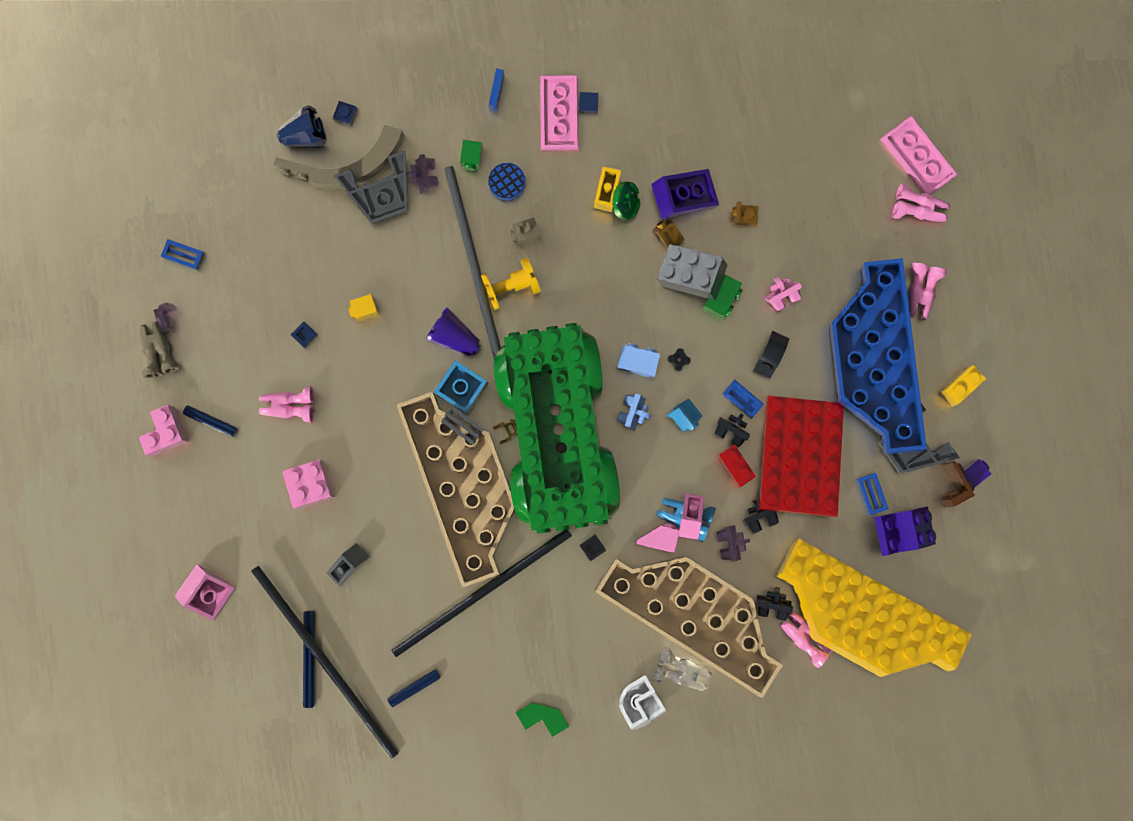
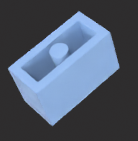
[617,343,660,378]

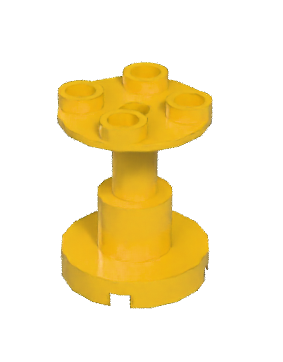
[481,257,541,310]

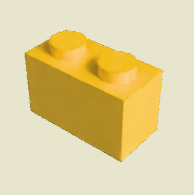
[594,166,621,212]
[939,365,986,406]

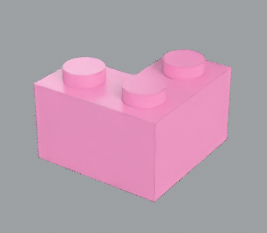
[139,405,188,456]

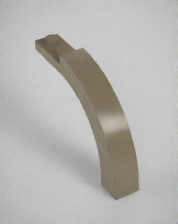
[274,125,404,189]

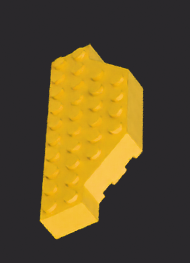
[777,539,972,677]

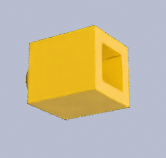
[348,294,379,322]

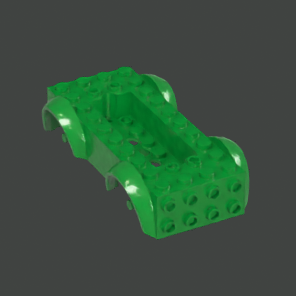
[494,323,620,534]

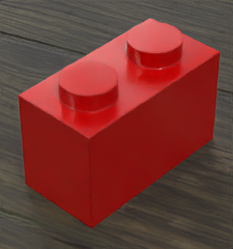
[716,445,756,488]

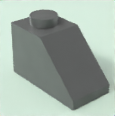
[326,543,369,587]

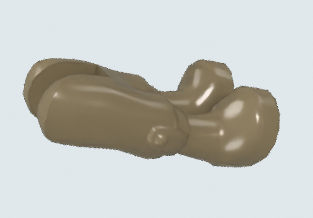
[140,321,179,378]

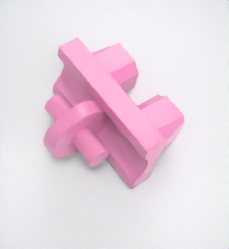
[764,277,802,311]

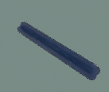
[303,611,315,708]

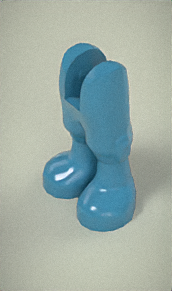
[657,498,716,542]

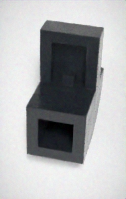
[753,330,790,379]

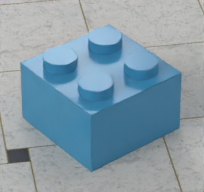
[434,360,489,415]

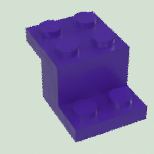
[874,506,936,556]

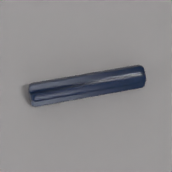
[183,405,237,437]
[387,670,441,707]

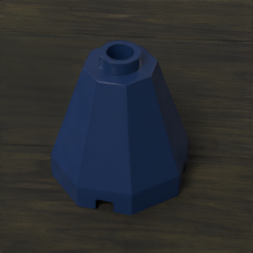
[277,105,326,147]

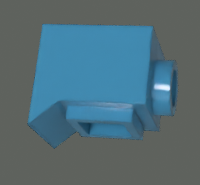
[666,398,702,432]

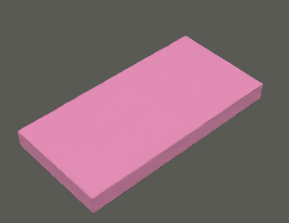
[540,75,579,151]
[881,115,958,195]

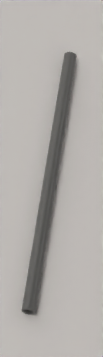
[444,166,501,359]

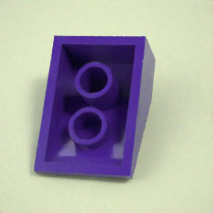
[651,169,719,220]

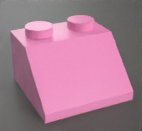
[174,564,235,620]

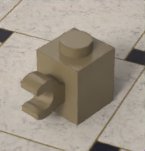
[510,217,540,246]

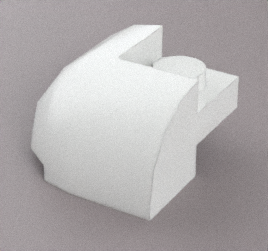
[619,675,667,730]

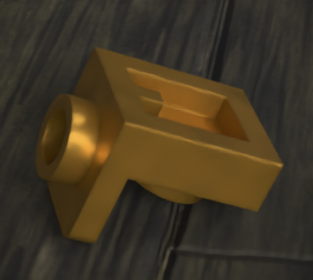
[731,202,759,226]
[653,219,685,250]

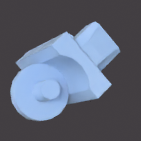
[617,393,652,431]

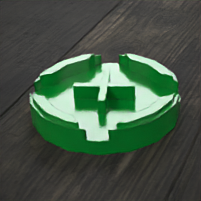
[613,182,640,220]

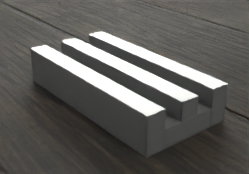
[441,406,484,445]

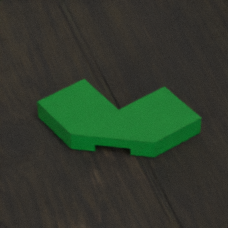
[516,702,569,737]

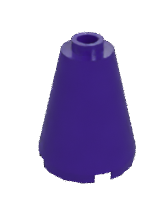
[426,307,481,356]

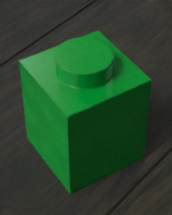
[460,140,483,171]

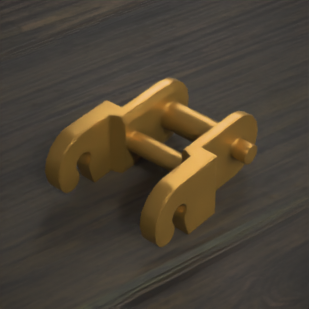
[493,419,518,444]

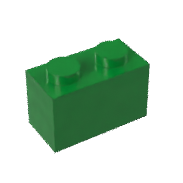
[703,274,743,320]

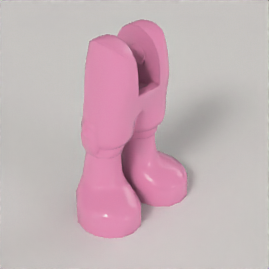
[892,183,950,222]
[908,263,947,320]
[259,386,315,423]
[781,612,833,668]

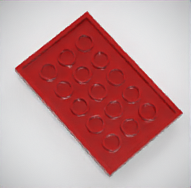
[759,395,844,517]

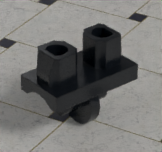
[715,413,750,448]
[743,500,779,534]
[756,587,793,621]

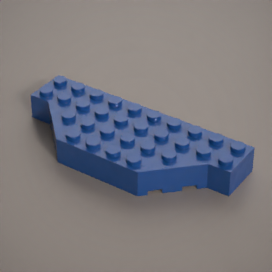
[830,258,927,455]

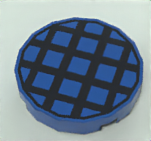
[488,163,526,201]

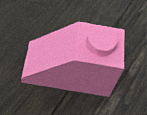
[679,493,704,540]
[635,523,679,553]

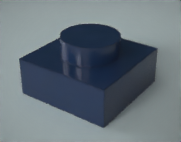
[333,101,358,126]

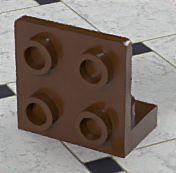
[941,461,975,508]

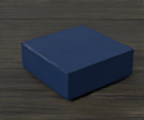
[579,92,599,113]
[291,321,318,348]

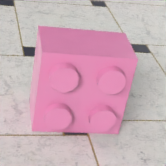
[282,460,334,509]

